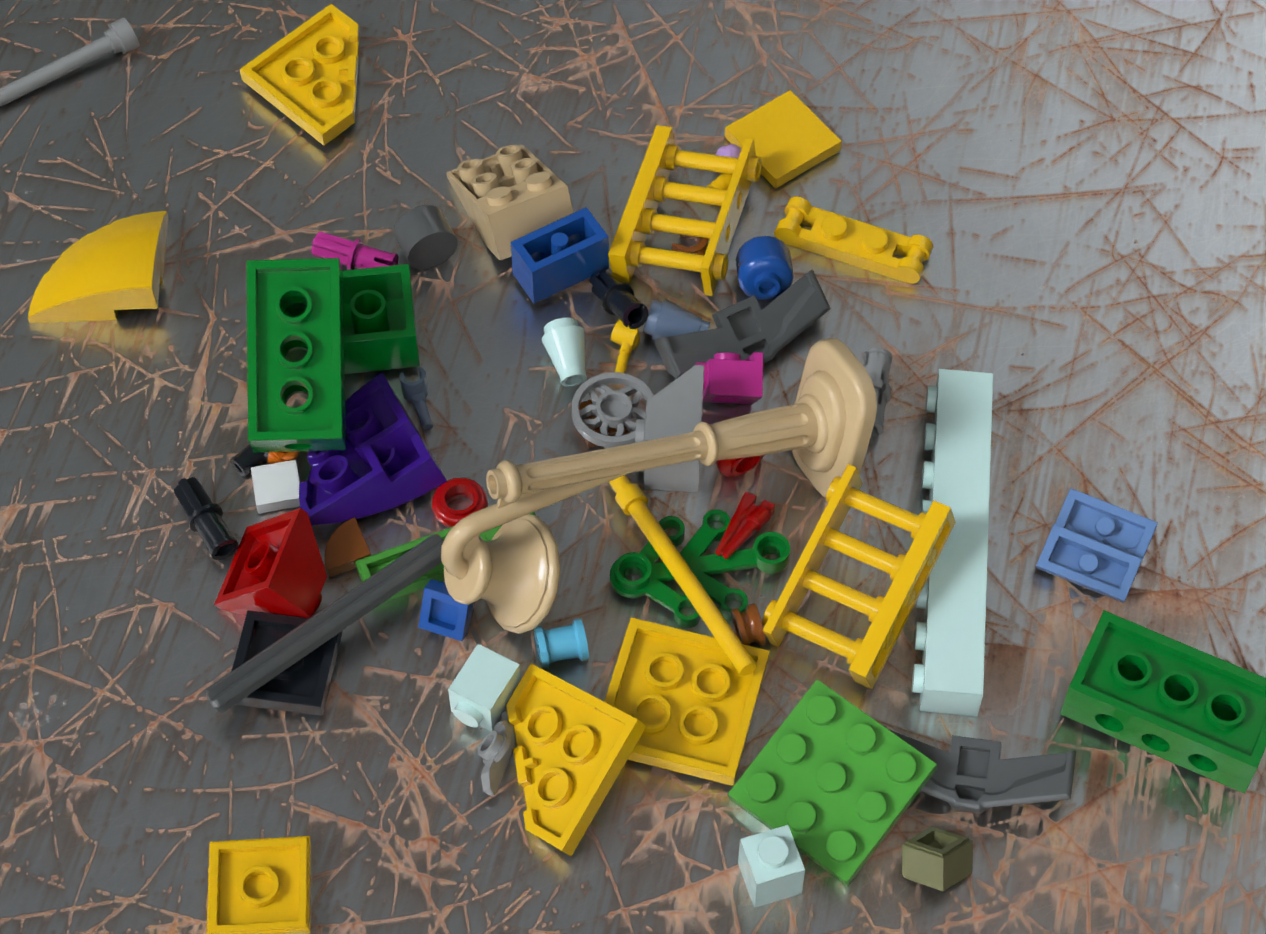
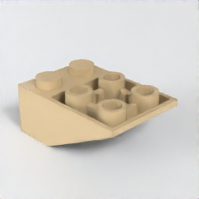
[446,145,574,261]

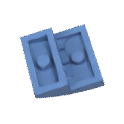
[1036,488,1158,603]

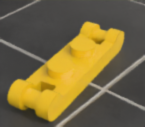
[774,196,934,284]

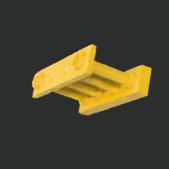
[608,125,762,296]
[762,464,956,690]

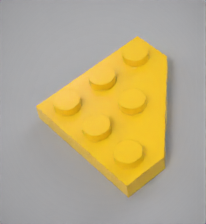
[240,4,360,146]
[506,663,646,856]

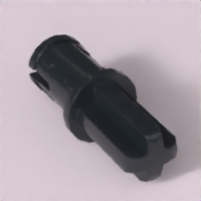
[589,270,648,329]
[174,477,239,560]

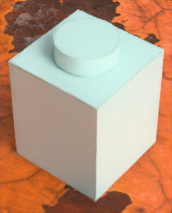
[448,644,521,732]
[738,825,805,908]

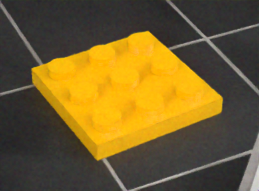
[604,617,770,786]

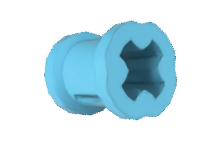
[534,618,589,669]

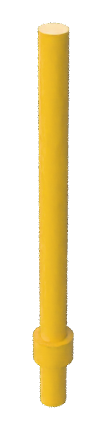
[609,475,757,676]

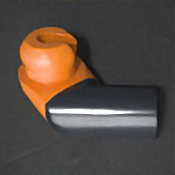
[231,444,299,477]

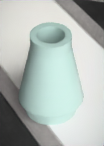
[542,317,587,387]

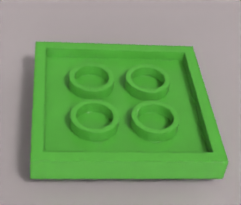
[728,679,937,887]

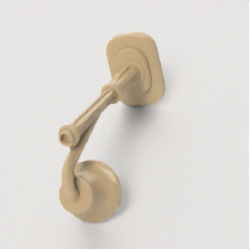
[441,338,877,634]

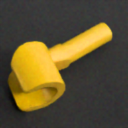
[611,319,640,373]

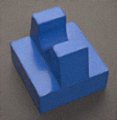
[418,579,476,641]

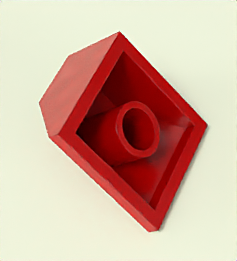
[214,508,327,618]

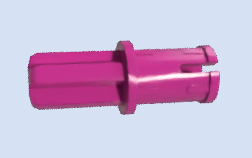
[311,232,399,270]

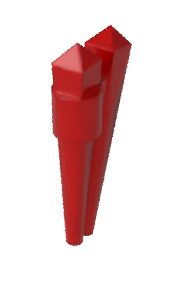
[715,492,775,559]

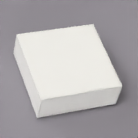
[251,460,300,514]

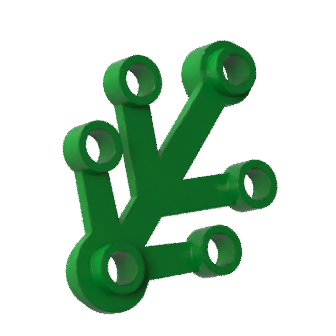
[610,509,790,628]

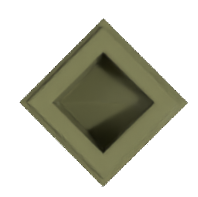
[902,826,973,892]

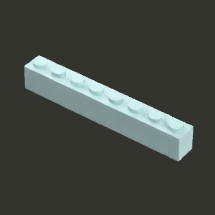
[912,369,993,717]

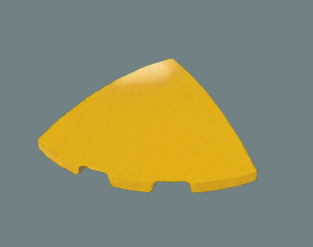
[28,211,168,323]

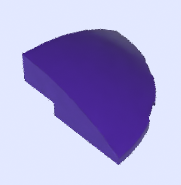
[299,372,447,526]

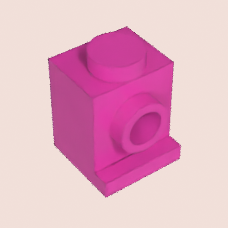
[695,352,763,405]

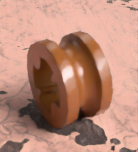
[731,603,766,646]

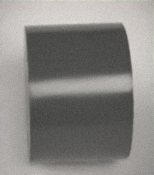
[393,205,458,270]

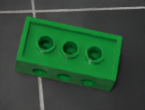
[246,258,346,453]
[1060,610,1266,794]

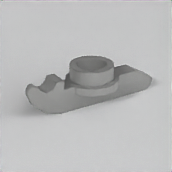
[477,710,516,796]

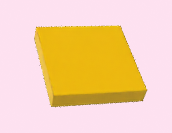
[724,90,842,189]
[206,836,312,934]

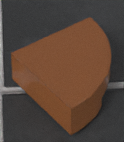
[324,517,371,578]

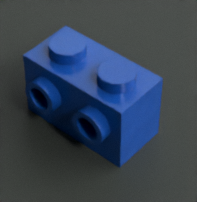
[511,207,609,304]

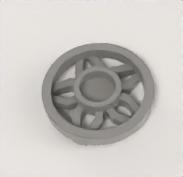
[572,372,654,449]

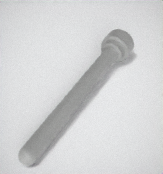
[0,17,139,107]

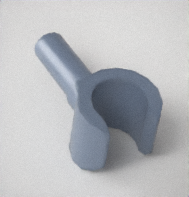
[400,367,433,431]

